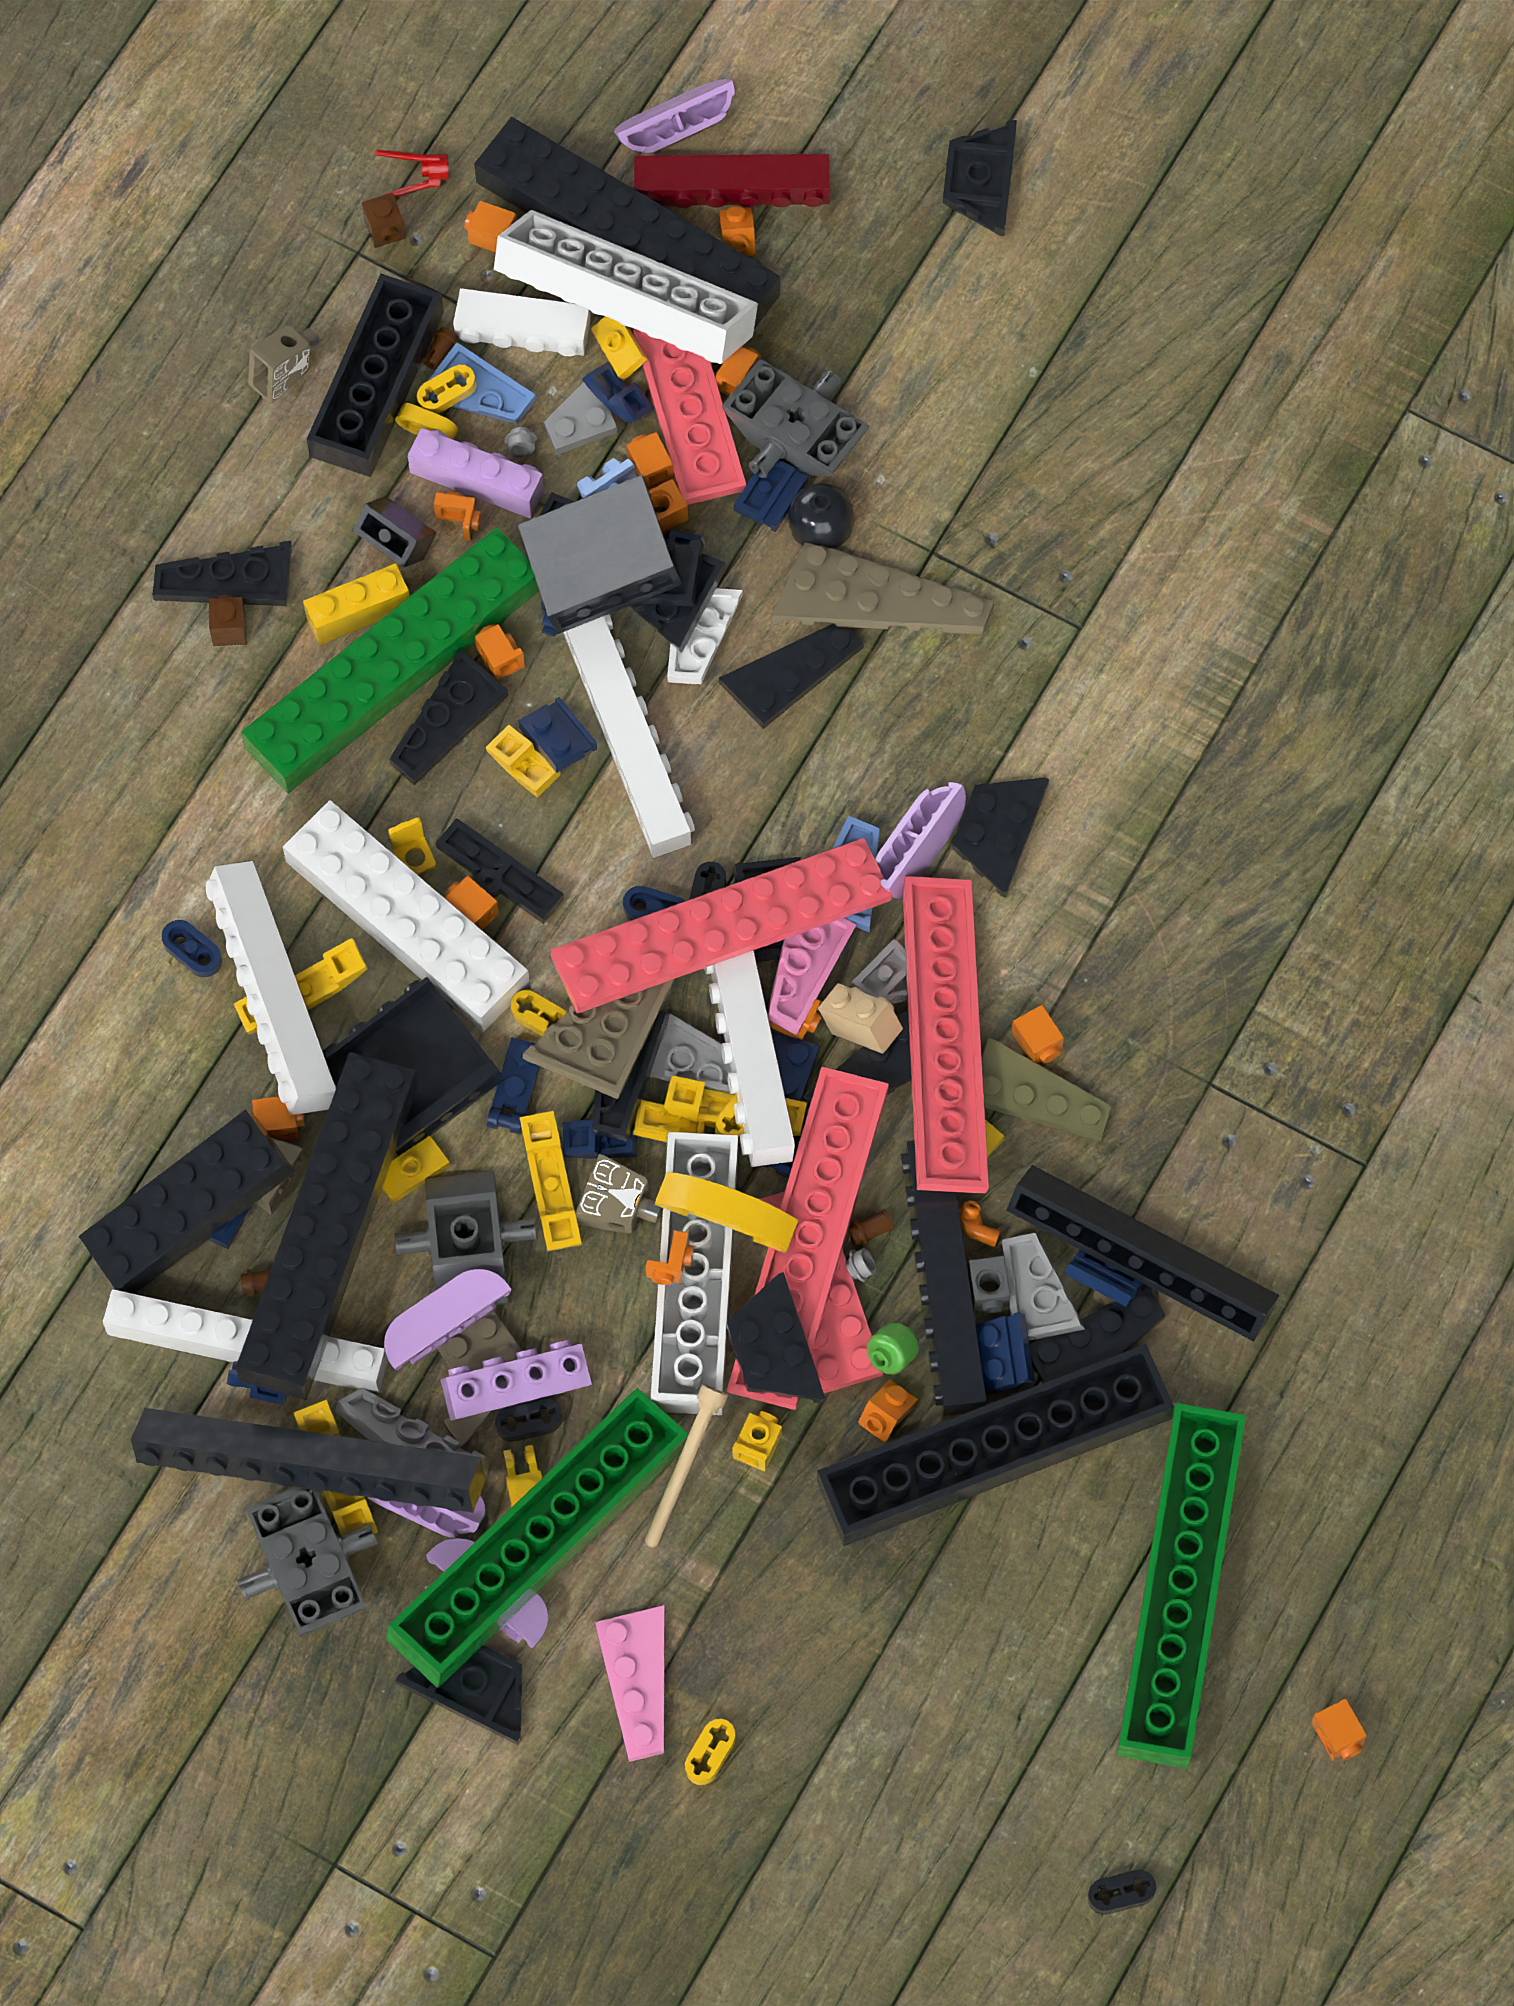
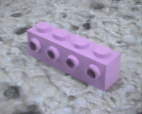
[408,428,544,519]
[440,1340,592,1421]

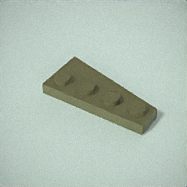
[982,1037,1111,1142]

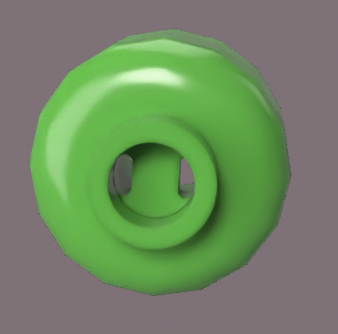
[867,1322,919,1375]

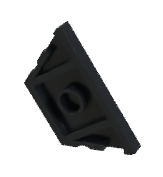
[943,120,1017,236]
[952,777,1049,898]
[725,1272,825,1403]
[395,1645,523,1745]

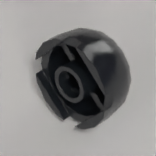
[788,483,854,548]

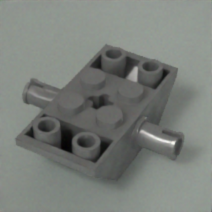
[722,359,869,478]
[395,1171,537,1306]
[237,1487,378,1637]

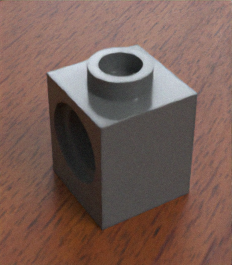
[968,1256,1010,1314]

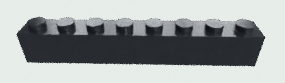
[900,1140,986,1417]
[1006,1165,1279,1342]

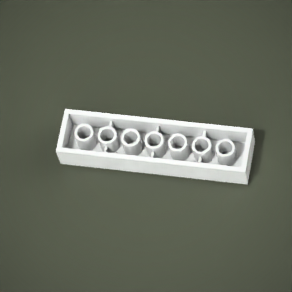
[494,210,758,364]
[283,800,530,1032]
[651,1132,739,1415]

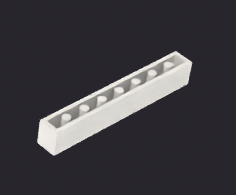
[563,614,695,858]
[206,861,336,1115]
[704,951,795,1167]
[103,1289,388,1394]

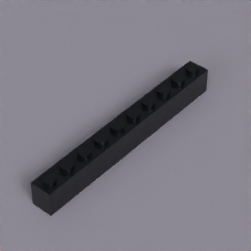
[131,1408,485,1513]

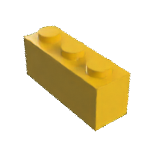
[303,563,410,645]

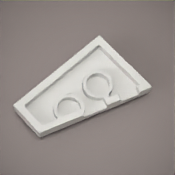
[667,588,743,685]

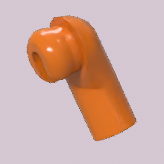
[959,1200,1001,1247]

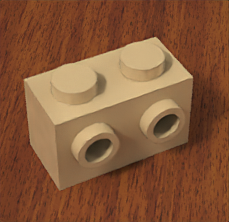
[818,983,903,1054]

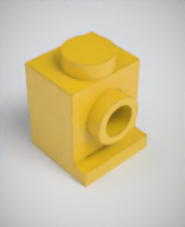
[732,1411,782,1472]

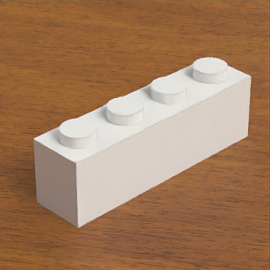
[453,288,591,356]

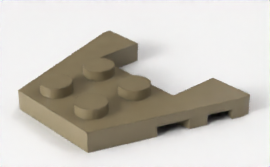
[402,1310,522,1450]

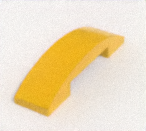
[234,938,368,1034]
[664,1075,807,1136]
[520,1111,582,1252]
[654,1172,798,1253]
[293,1400,378,1536]

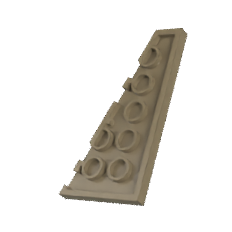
[771,542,994,634]
[522,979,675,1099]

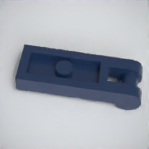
[486,1037,541,1135]

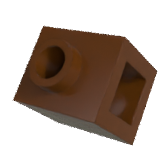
[362,192,406,248]
[209,595,247,646]

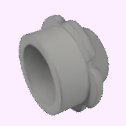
[504,427,537,456]
[846,1248,877,1282]

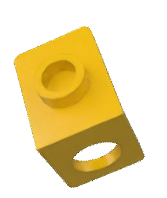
[388,817,437,875]

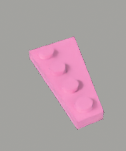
[767,918,856,1035]
[595,1605,665,1762]

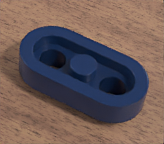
[623,886,685,920]
[162,920,222,977]

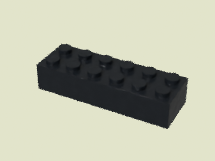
[306,273,444,477]
[79,1109,295,1294]

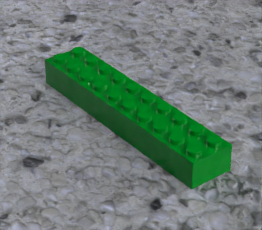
[241,527,539,794]
[386,1387,689,1688]
[1117,1403,1246,1769]

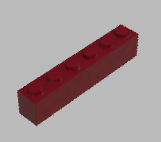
[634,154,830,208]

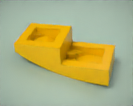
[485,725,561,798]

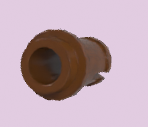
[421,327,458,371]
[847,1210,894,1246]
[240,1269,271,1297]

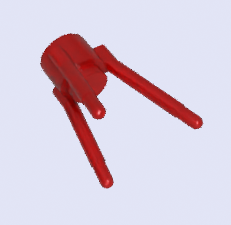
[374,149,448,197]

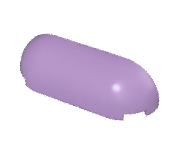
[614,79,735,153]
[875,782,966,899]
[384,1269,511,1370]
[367,1496,485,1538]
[426,1538,548,1648]

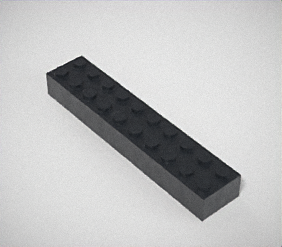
[474,116,780,329]
[236,1052,418,1400]
[817,1344,1174,1546]

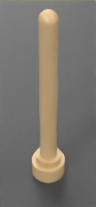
[645,1384,728,1547]

